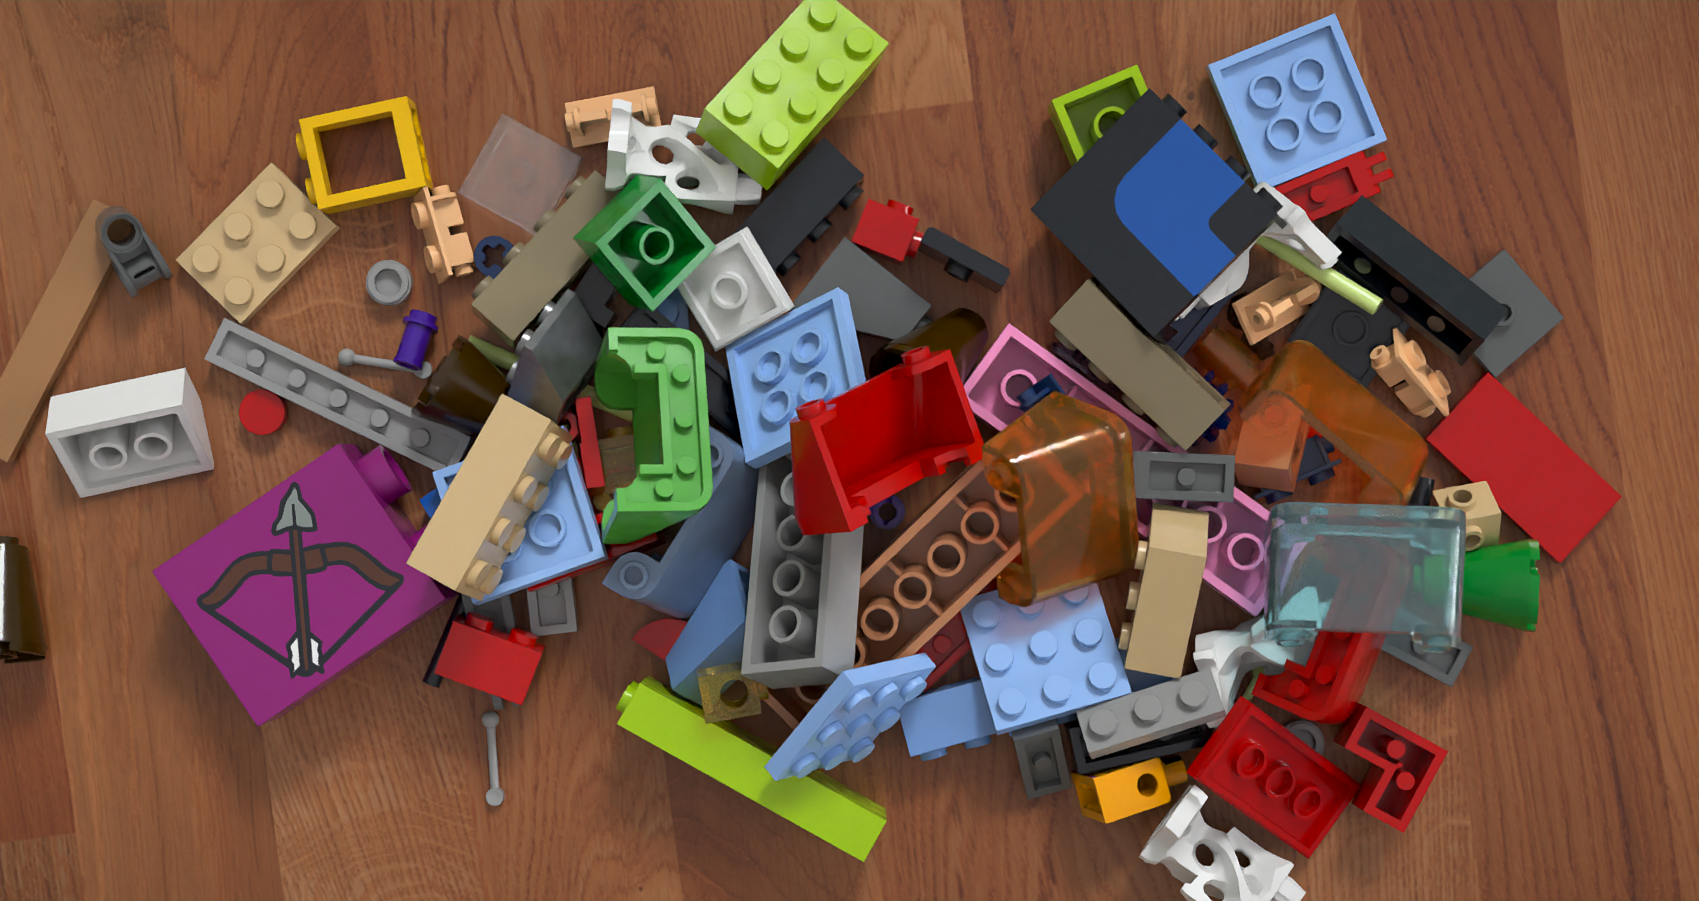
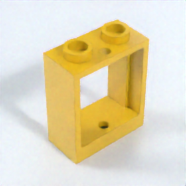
[296,96,434,214]

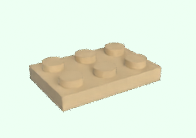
[176,162,340,325]

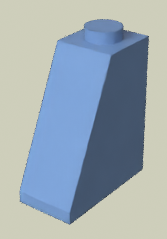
[665,559,750,708]

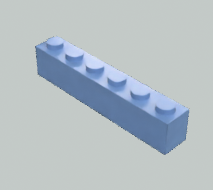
[898,638,1177,761]

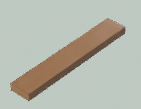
[0,199,131,463]

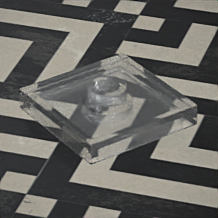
[458,113,584,235]

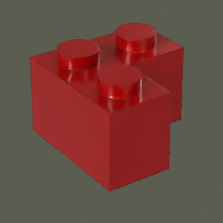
[1333,704,1448,833]

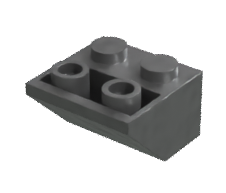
[505,289,603,425]

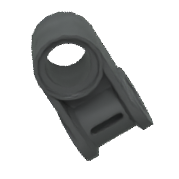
[95,206,173,298]

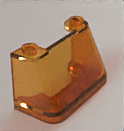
[1237,340,1429,538]
[981,391,1139,608]

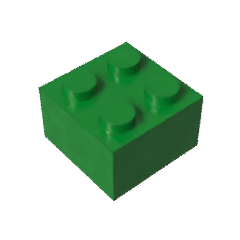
[573,174,716,312]

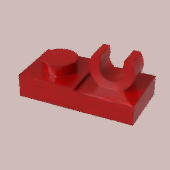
[560,397,605,497]

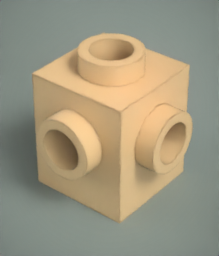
[1425,481,1501,555]

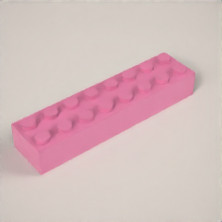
[963,323,1311,617]

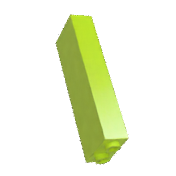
[615,675,887,862]

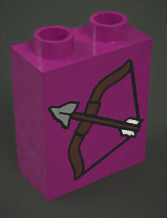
[152,443,460,727]

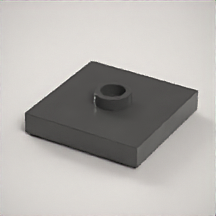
[1468,249,1564,378]

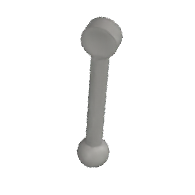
[338,348,433,379]
[481,711,505,806]

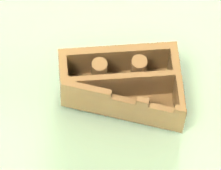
[1118,503,1209,679]

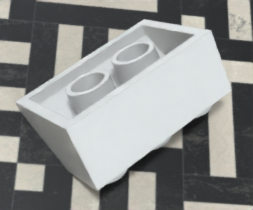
[45,368,214,498]

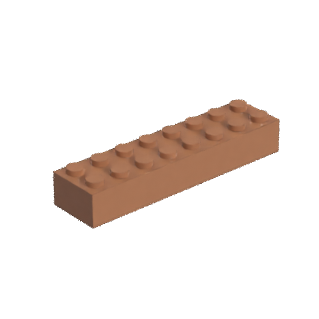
[748,419,1082,730]

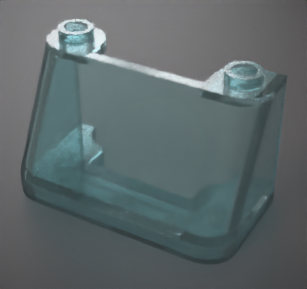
[1264,502,1466,653]

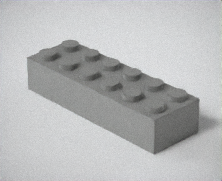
[741,453,864,689]

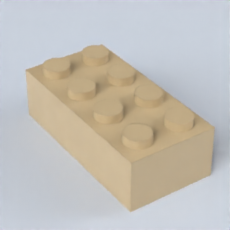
[406,394,573,601]

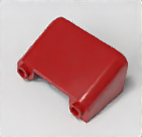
[789,346,988,535]
[1251,521,1410,724]

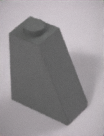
[789,237,932,341]

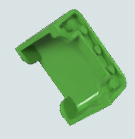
[593,327,713,544]

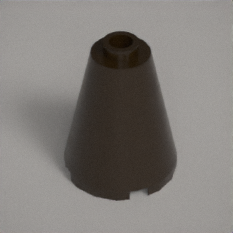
[869,308,989,384]
[411,335,511,437]
[0,536,48,664]

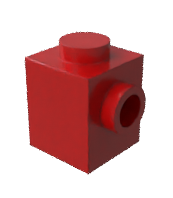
[851,199,924,266]

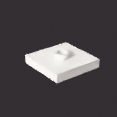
[677,227,794,352]

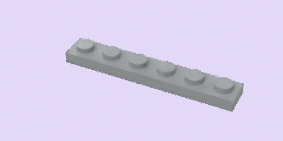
[204,318,474,471]

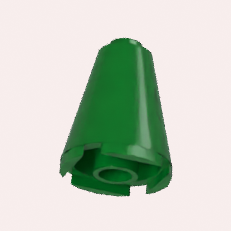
[1413,539,1540,632]

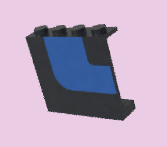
[1030,88,1287,345]

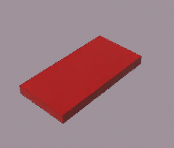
[1423,372,1622,563]
[1186,696,1362,859]

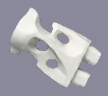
[605,99,762,214]
[1174,182,1342,321]
[1193,587,1332,731]
[1138,785,1306,901]

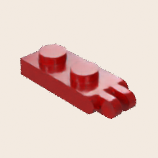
[1275,150,1395,222]

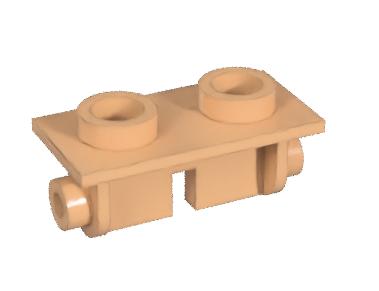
[565,86,662,148]
[411,185,475,284]
[1232,269,1322,345]
[1370,328,1451,418]

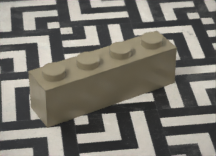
[471,170,620,350]
[1049,277,1231,451]

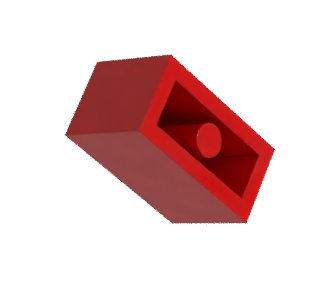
[434,612,545,705]

